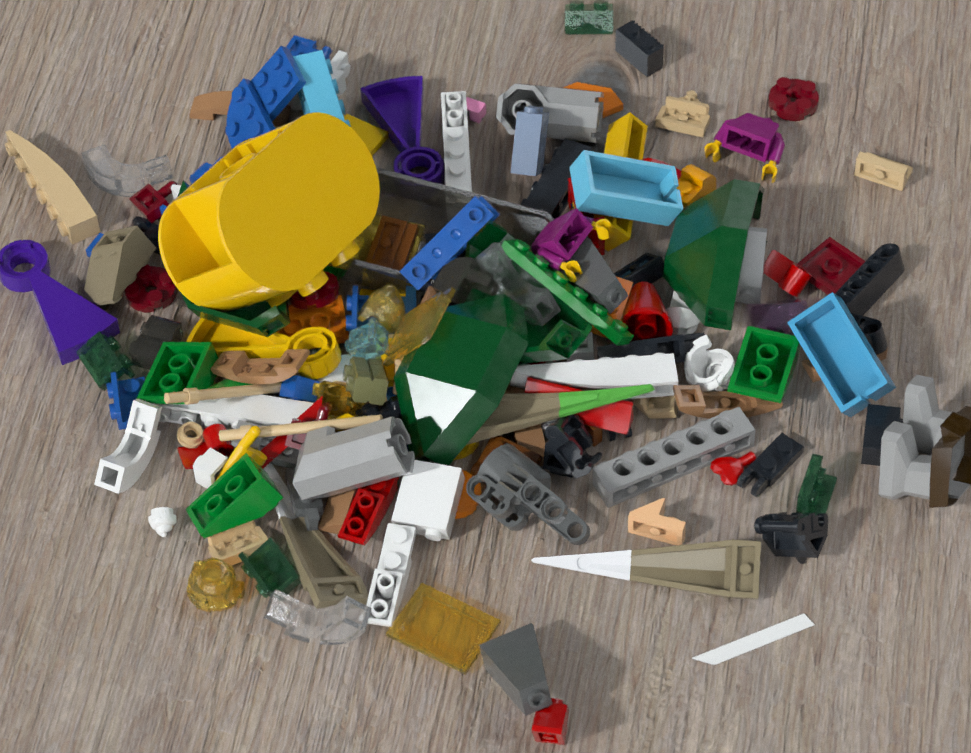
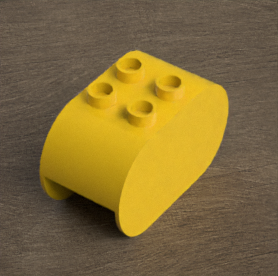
[158,112,380,313]

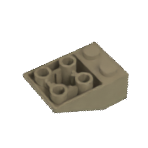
[83,226,156,307]

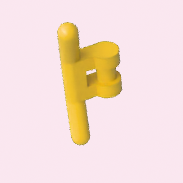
[215,426,267,481]

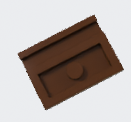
[365,215,420,276]

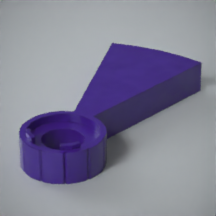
[360,76,445,197]
[0,240,120,365]

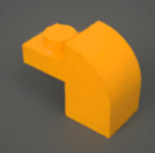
[676,164,717,208]

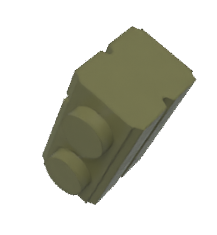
[343,356,388,405]

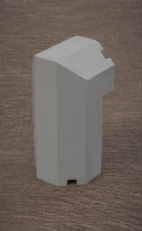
[496,83,604,143]
[292,417,415,500]

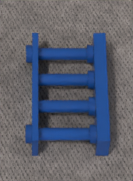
[399,196,501,291]

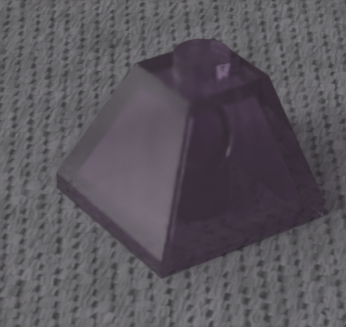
[747,298,808,336]

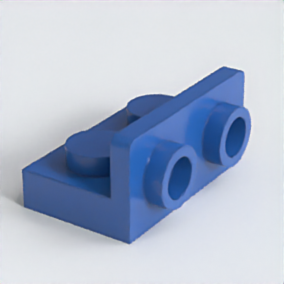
[107,372,145,430]

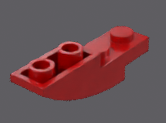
[338,476,400,546]

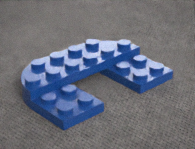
[225,46,306,149]

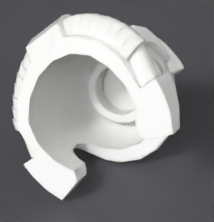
[684,335,735,392]

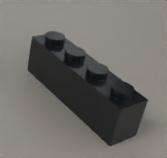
[519,138,593,231]

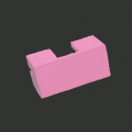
[466,97,486,123]

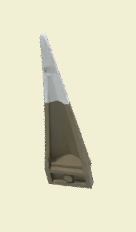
[264,463,369,609]
[532,540,761,600]

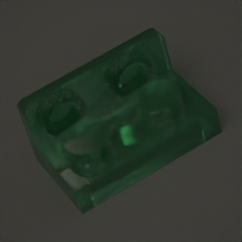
[76,331,136,391]
[796,453,837,515]

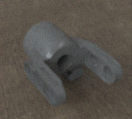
[466,443,590,545]

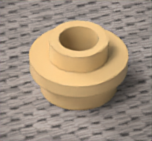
[177,422,204,448]

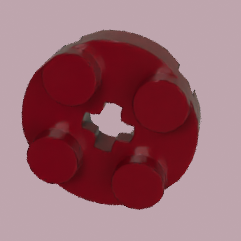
[768,77,819,121]
[124,264,177,313]
[289,271,340,310]

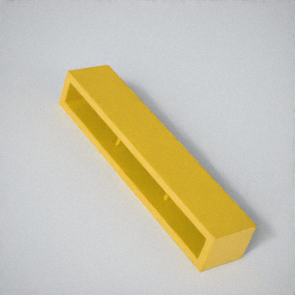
[593,112,648,251]

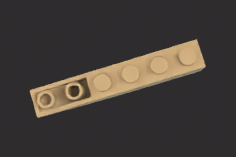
[5,130,100,245]

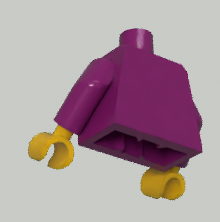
[704,113,785,183]
[531,208,613,282]

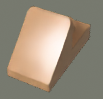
[628,498,686,546]

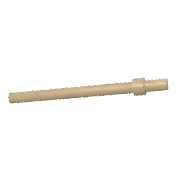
[164,382,282,405]
[219,415,383,441]

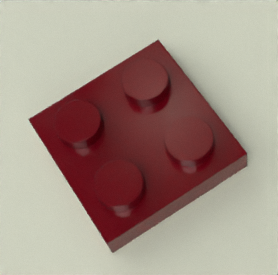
[797,237,865,295]

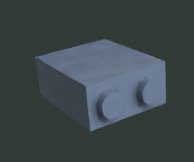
[511,106,549,176]

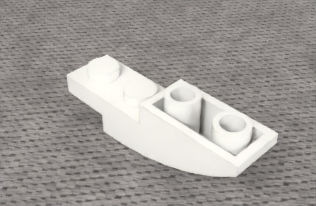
[363,523,417,627]

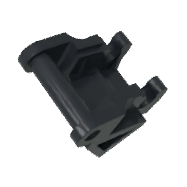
[543,413,602,479]
[754,512,828,564]

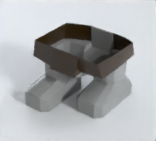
[879,375,971,508]

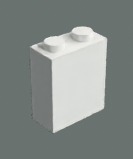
[392,460,465,541]

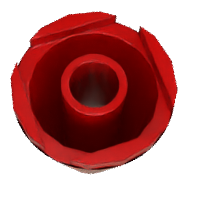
[621,282,673,341]

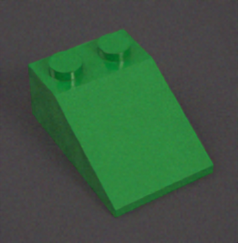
[727,326,800,403]
[137,342,218,404]
[185,453,284,538]

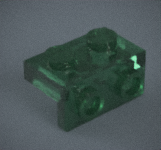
[565,0,613,35]
[238,537,301,602]

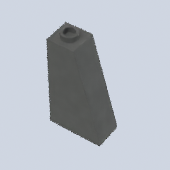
[549,236,629,314]
[479,623,552,716]

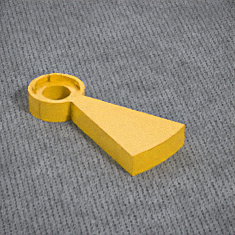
[186,318,341,380]

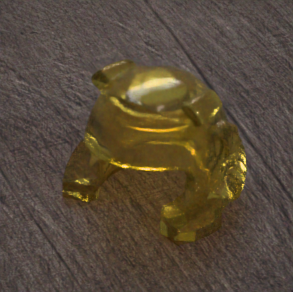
[357,284,406,334]
[312,380,365,420]
[187,558,245,613]

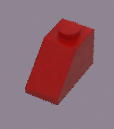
[531,698,569,745]

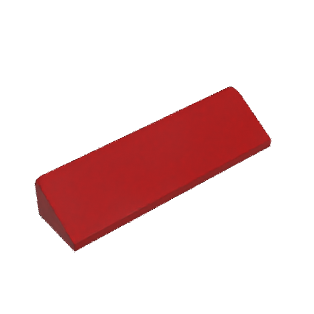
[525,377,634,434]

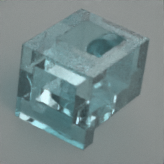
[345,317,389,361]

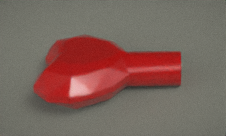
[710,451,756,486]

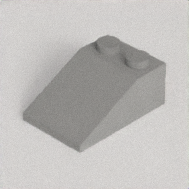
[735,227,767,305]

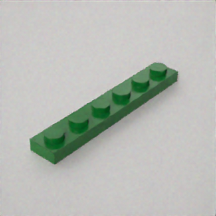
[499,239,634,345]

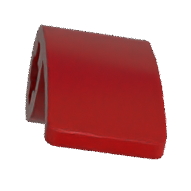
[764,250,812,298]
[177,424,234,470]

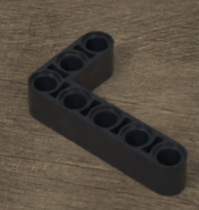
[835,243,905,355]

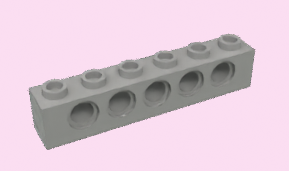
[593,407,755,508]

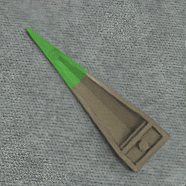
[467,384,655,445]

